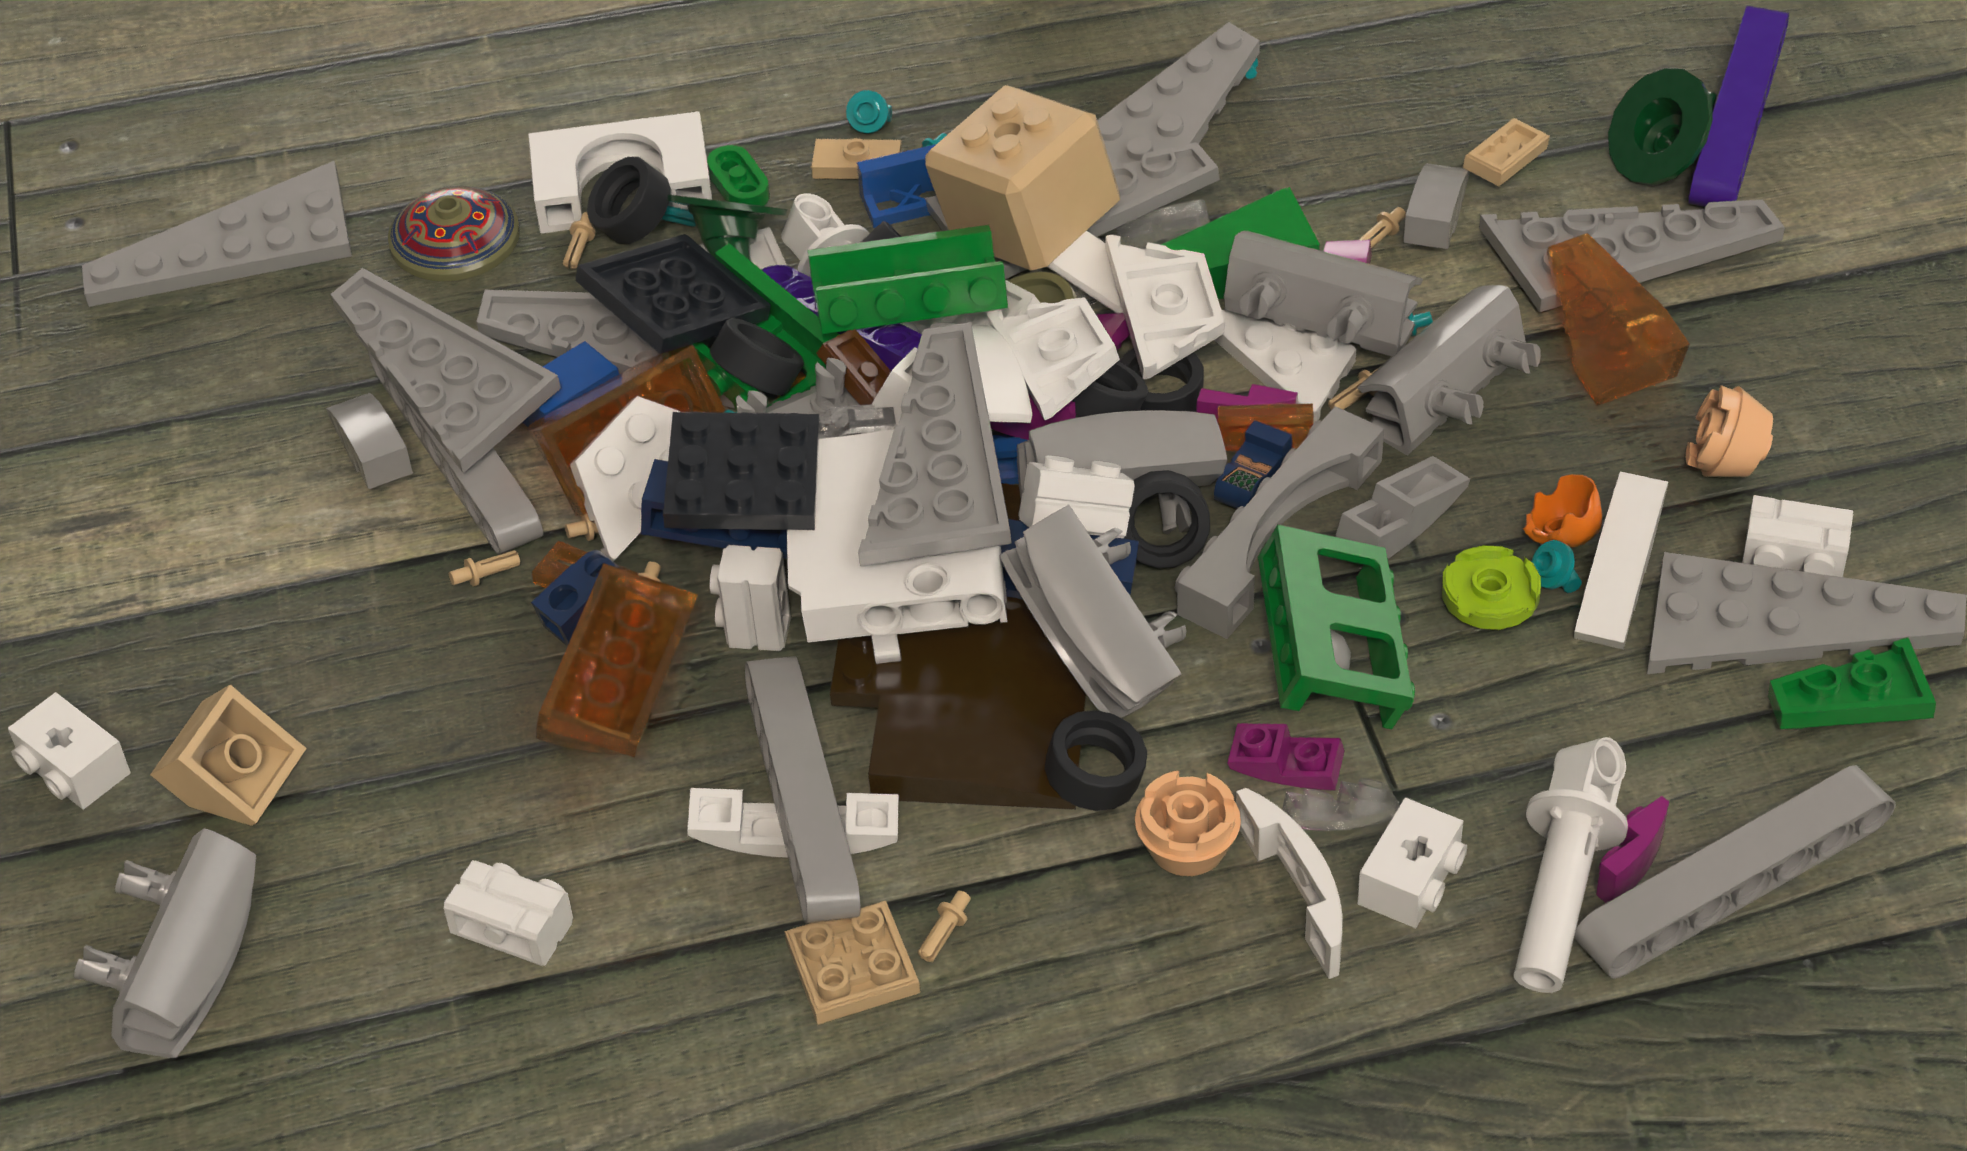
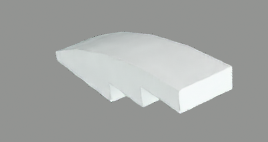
[1574,472,1668,650]

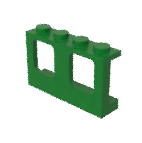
[807,225,1008,334]
[673,243,840,411]
[1258,524,1415,730]

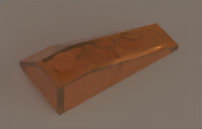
[1547,233,1690,406]

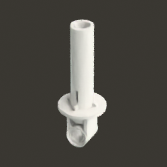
[781,194,921,334]
[1514,737,1628,993]

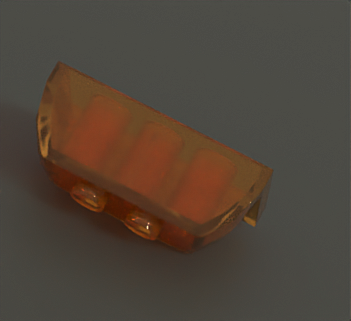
[527,345,725,516]
[536,563,698,758]

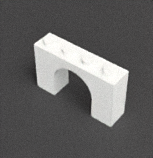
[529,111,712,234]

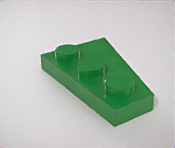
[1768,637,1936,729]

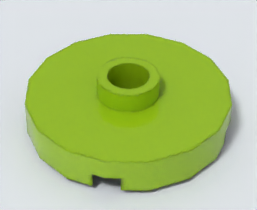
[1442,545,1541,630]

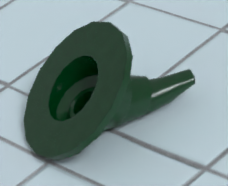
[1608,68,1717,186]
[667,194,787,261]

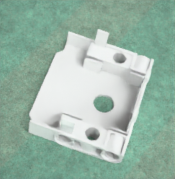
[787,429,1007,664]

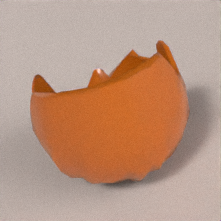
[1523,474,1602,547]

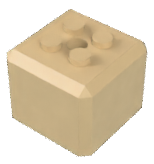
[925,85,1120,271]

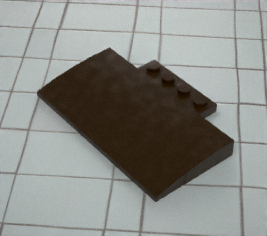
[830,483,1087,810]

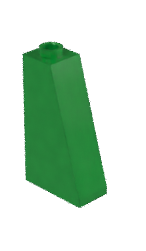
[1161,187,1320,300]

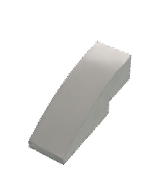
[1404,163,1470,249]
[326,393,413,489]
[1335,456,1470,565]

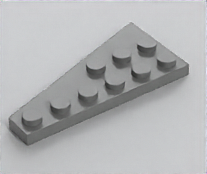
[1097,22,1260,229]
[925,142,1220,279]
[82,161,352,307]
[1479,199,1785,312]
[330,268,561,473]
[477,290,735,409]
[858,322,1012,566]
[1647,552,1967,674]

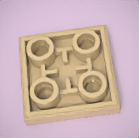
[785,901,920,1025]

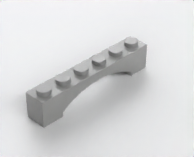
[1175,406,1384,639]

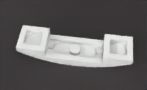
[931,323,1032,423]
[688,788,899,858]
[1236,788,1342,979]

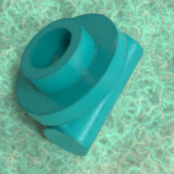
[846,90,892,133]
[1531,540,1582,593]

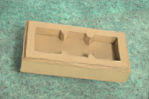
[1463,118,1550,186]
[812,138,902,179]

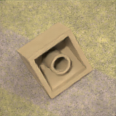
[150,685,307,826]

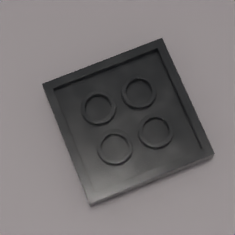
[575,234,771,354]
[663,412,819,530]

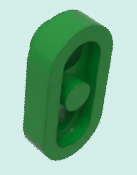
[707,145,770,206]

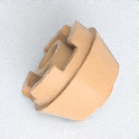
[1686,385,1773,477]
[1135,771,1241,876]

